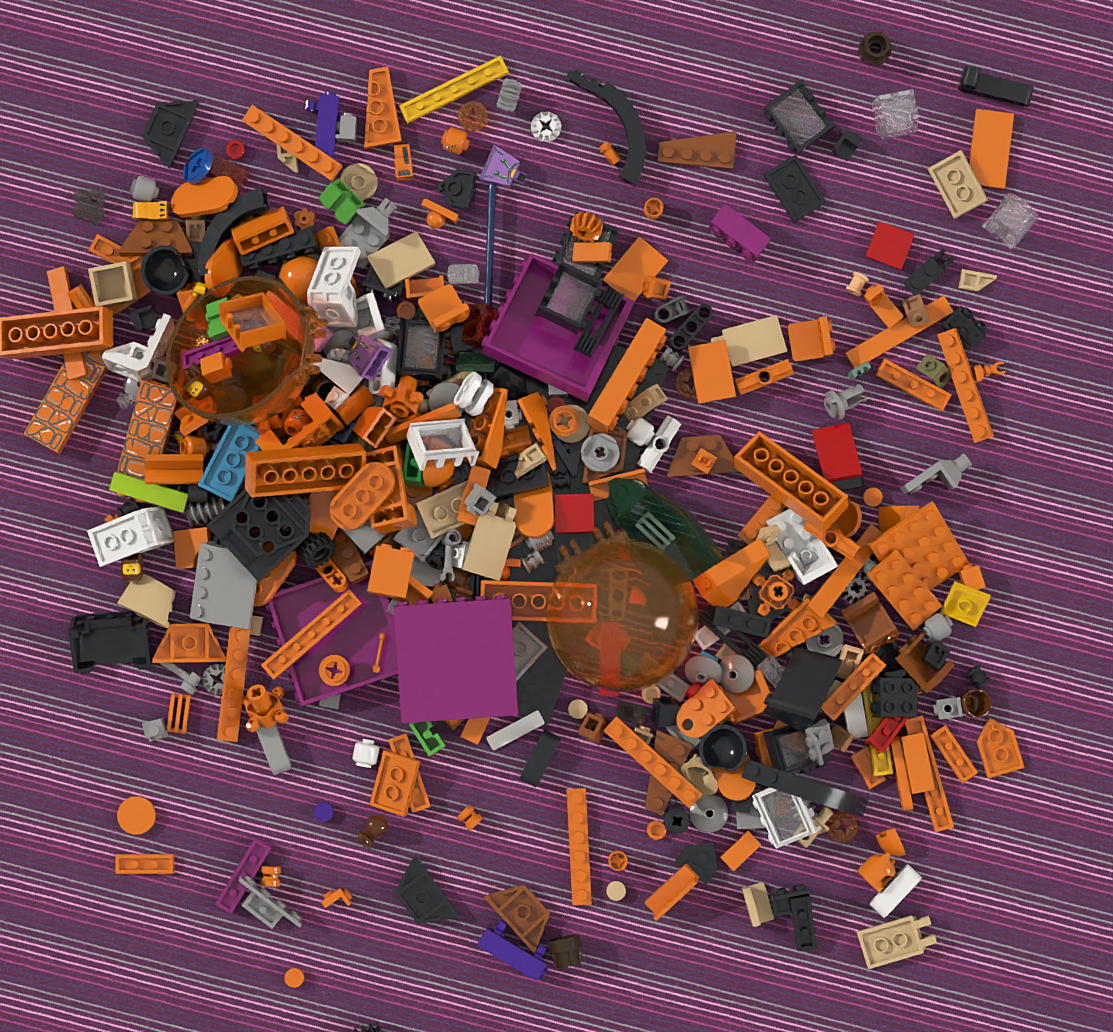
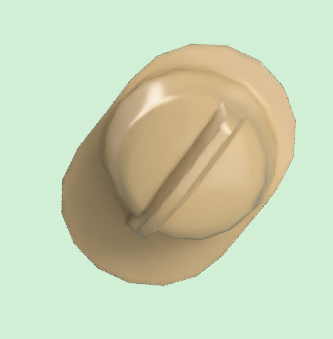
[681,754,718,795]

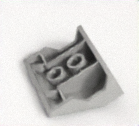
[190,541,257,629]

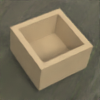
[88,261,138,307]

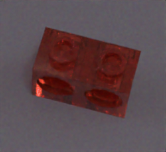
[208,153,250,192]
[461,304,498,347]

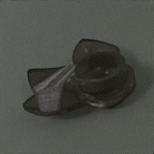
[72,189,105,225]

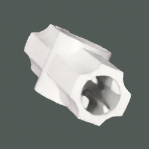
[636,415,681,473]

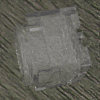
[872,89,919,139]
[982,193,1038,250]

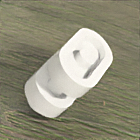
[454,371,494,416]

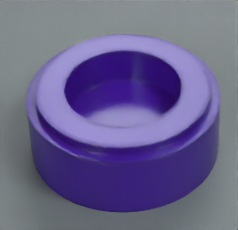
[314,802,334,822]

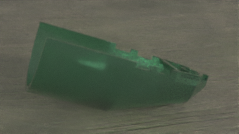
[607,477,726,604]

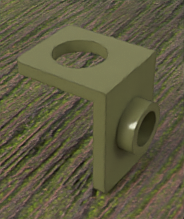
[916,354,952,389]

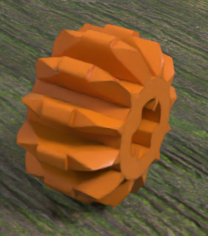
[570,211,603,242]

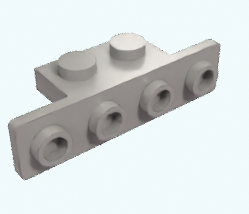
[239,875,302,929]

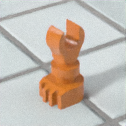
[971,362,1006,383]

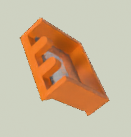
[219,292,288,352]

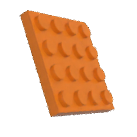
[868,501,969,590]

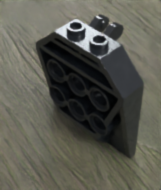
[206,489,311,583]

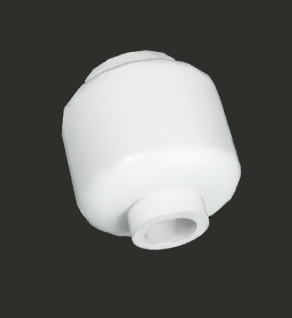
[626,418,655,446]
[352,739,379,768]

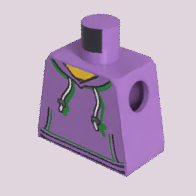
[479,145,528,189]
[347,334,393,381]

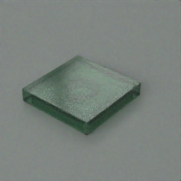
[455,352,497,372]

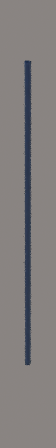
[474,184,496,600]

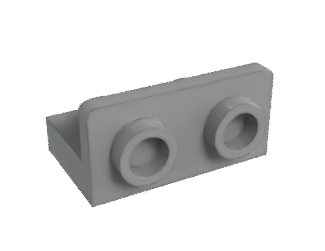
[805,719,834,766]

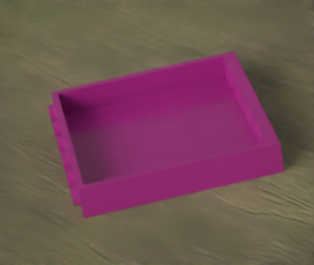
[481,253,635,402]
[265,560,398,706]
[393,594,518,723]

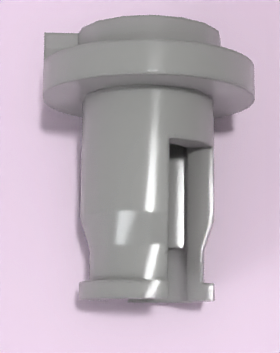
[824,384,867,420]

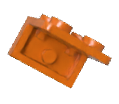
[418,284,470,333]
[788,316,835,362]

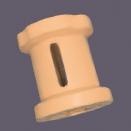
[845,272,869,296]

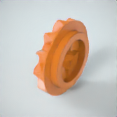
[549,405,580,436]
[319,655,350,686]

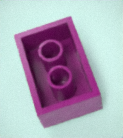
[709,204,771,262]

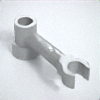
[440,529,461,582]
[159,663,202,695]

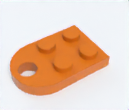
[677,679,737,738]

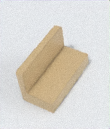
[741,882,774,927]

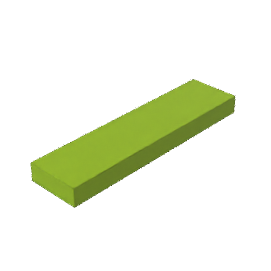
[109,471,188,513]

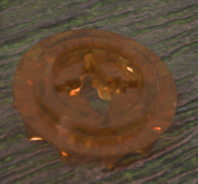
[458,101,488,132]
[675,367,697,398]
[827,811,858,842]

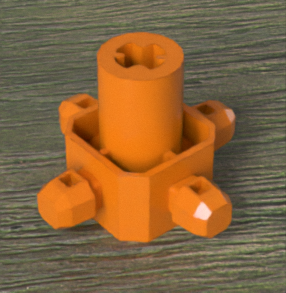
[380,376,424,423]
[752,568,800,617]
[242,684,289,732]

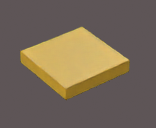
[940,581,991,627]

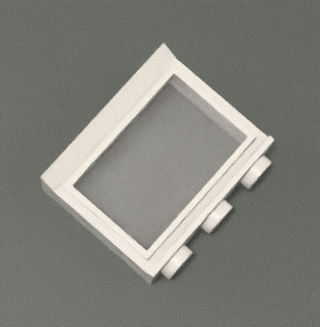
[406,419,480,471]
[752,775,822,849]

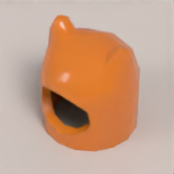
[857,852,896,893]

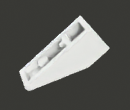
[304,354,364,395]

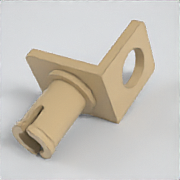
[793,806,833,848]

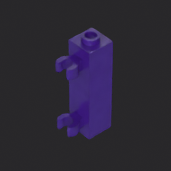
[305,92,340,159]
[477,920,548,981]

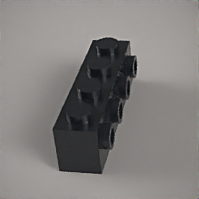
[239,227,321,271]

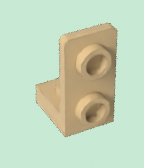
[624,384,668,422]
[756,524,791,571]

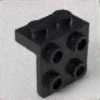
[361,267,405,303]
[870,678,917,718]
[770,884,813,917]

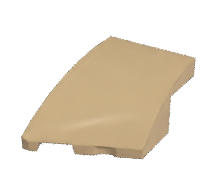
[117,574,175,628]

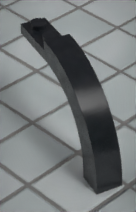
[566,70,646,188]
[198,188,270,304]
[741,759,869,817]

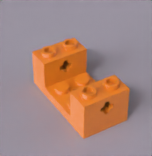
[255,392,345,451]
[365,445,418,534]

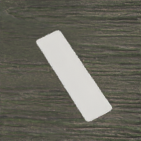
[486,711,545,750]

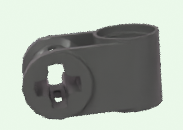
[654,295,692,325]

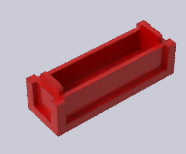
[864,717,909,754]

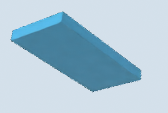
[198,417,261,502]

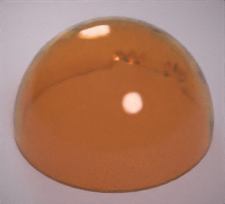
[165,276,328,426]
[546,521,699,692]

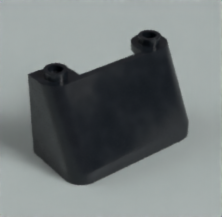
[68,611,152,674]
[763,647,843,733]

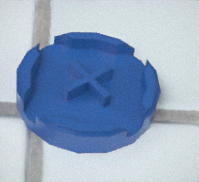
[183,148,213,184]

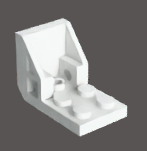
[307,247,361,327]
[314,292,385,353]
[102,314,176,383]
[87,506,174,567]
[766,509,838,585]

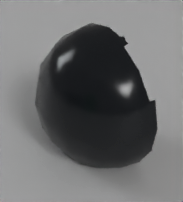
[141,245,189,295]
[699,725,748,771]

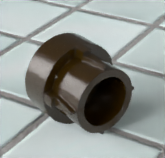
[858,31,892,67]
[301,368,340,405]
[547,934,583,968]

